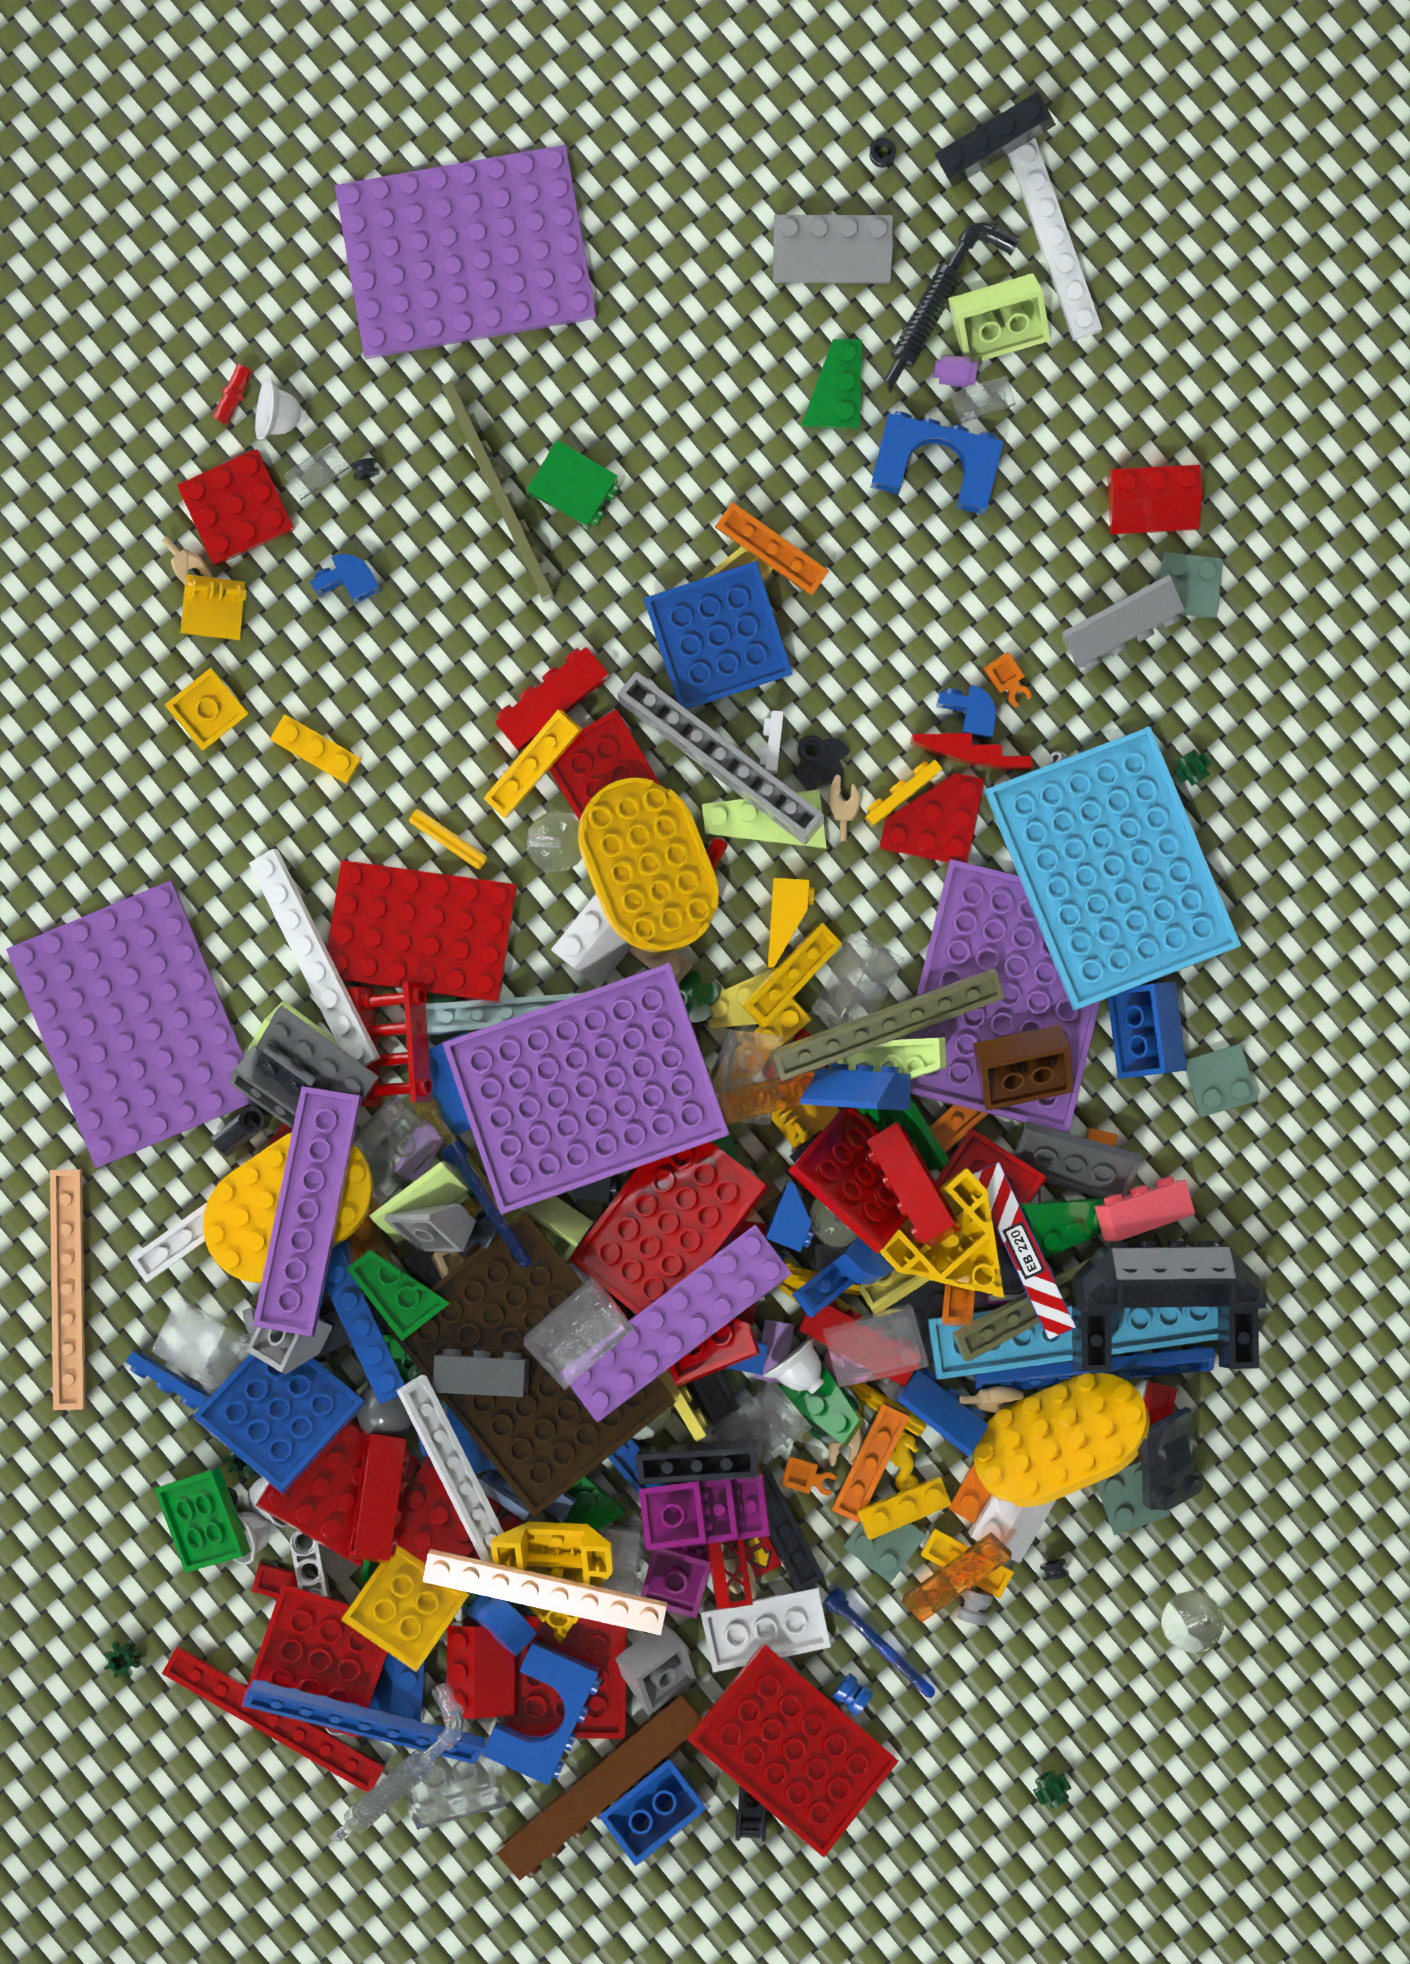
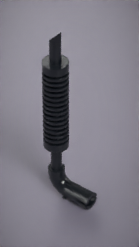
[885,222,1020,393]

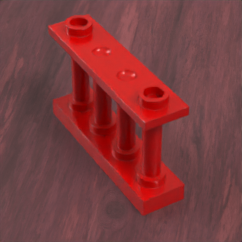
[347,982,433,1107]

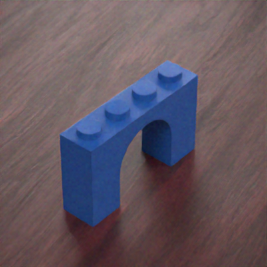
[870,411,1003,515]
[482,1639,602,1785]

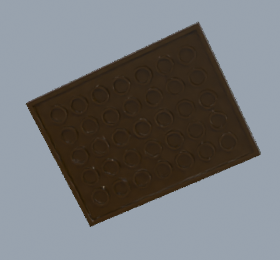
[385,1211,677,1517]

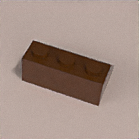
[973,1025,1074,1111]

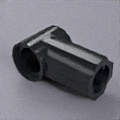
[211,1106,271,1157]

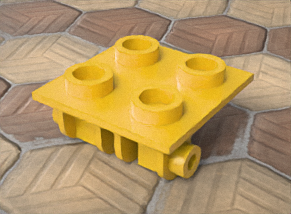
[180,574,246,640]
[759,1071,840,1150]

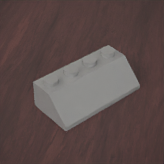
[773,215,893,284]
[1061,575,1185,671]

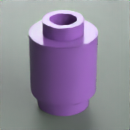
[934,354,978,387]

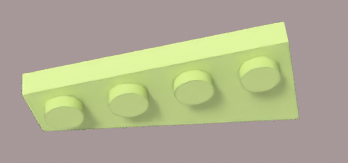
[702,789,827,849]
[838,1037,947,1080]

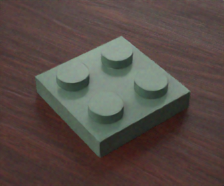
[1095,1460,1171,1536]

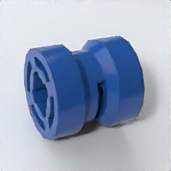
[832,1673,874,1716]

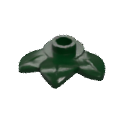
[679,971,722,1024]

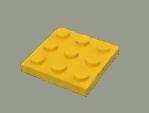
[342,1545,469,1672]

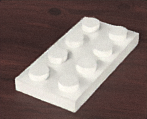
[701,1586,831,1672]

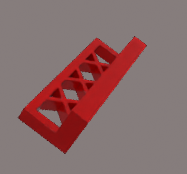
[707,1540,753,1611]

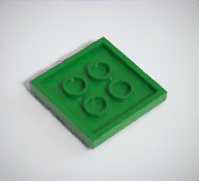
[154,1467,251,1573]

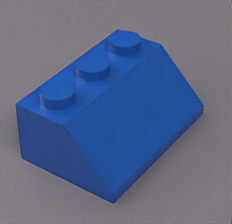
[1108,982,1187,1079]
[429,1032,471,1139]
[800,1063,911,1110]
[765,1180,814,1252]
[894,1367,989,1457]
[369,1652,428,1722]
[599,1759,711,1866]

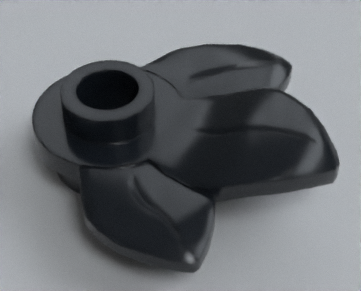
[797,735,850,791]
[459,1206,503,1257]

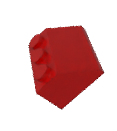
[1107,464,1202,535]
[447,1620,517,1719]

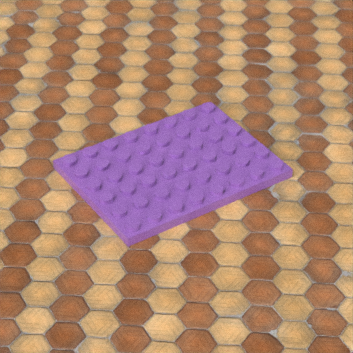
[335,145,596,359]
[906,859,1100,1133]
[6,880,255,1168]
[442,963,730,1214]

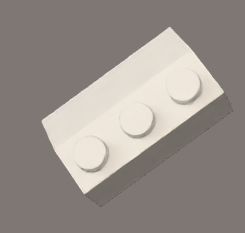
[551,894,633,988]
[968,1495,1056,1563]

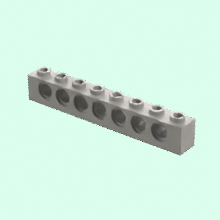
[617,671,824,845]

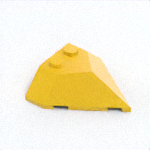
[880,1168,1004,1298]
[491,1522,614,1643]

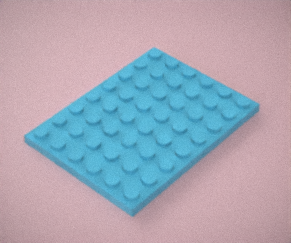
[984,727,1241,1011]

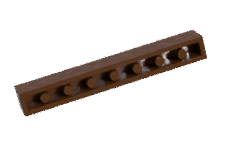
[496,1691,704,1881]

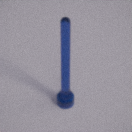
[441,1140,531,1268]
[822,1587,935,1698]

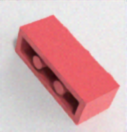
[1095,1176,1195,1242]

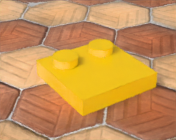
[165,668,249,751]

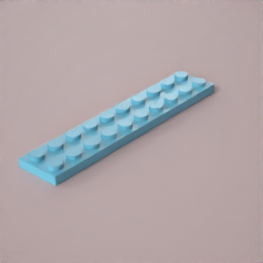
[928,1306,1218,1380]

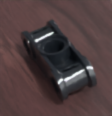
[735,1786,767,1842]

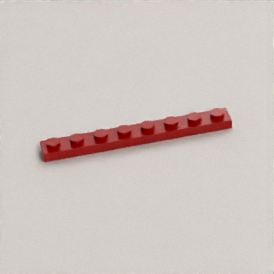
[161,1645,386,1794]

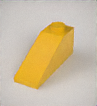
[767,878,815,969]

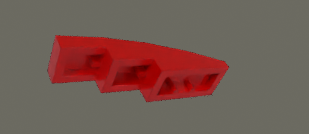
[910,733,1032,771]

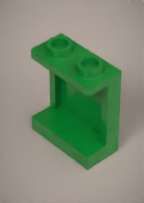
[526,440,620,531]

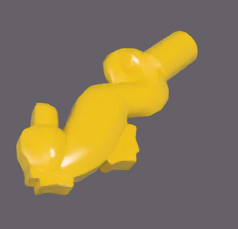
[890,1432,919,1492]

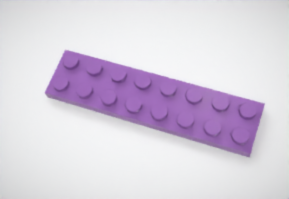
[253,1086,363,1337]
[561,1225,792,1422]

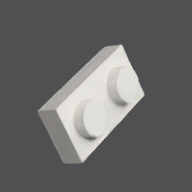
[760,711,783,774]

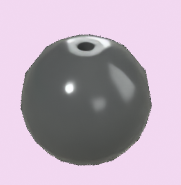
[357,1384,413,1438]

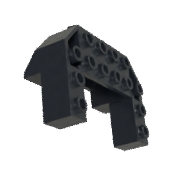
[1071,1240,1266,1372]

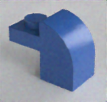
[310,554,381,604]
[936,685,996,740]
[832,1237,895,1285]
[466,1595,537,1656]

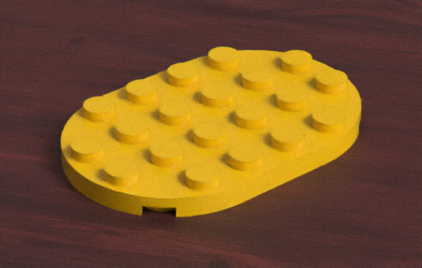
[578,778,719,953]
[203,1133,373,1284]
[974,1373,1150,1507]

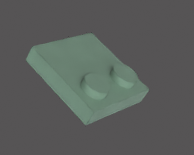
[1160,552,1223,619]
[1185,1043,1258,1117]
[842,1497,927,1583]

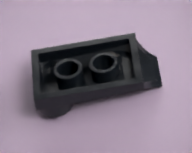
[1141,1407,1204,1511]

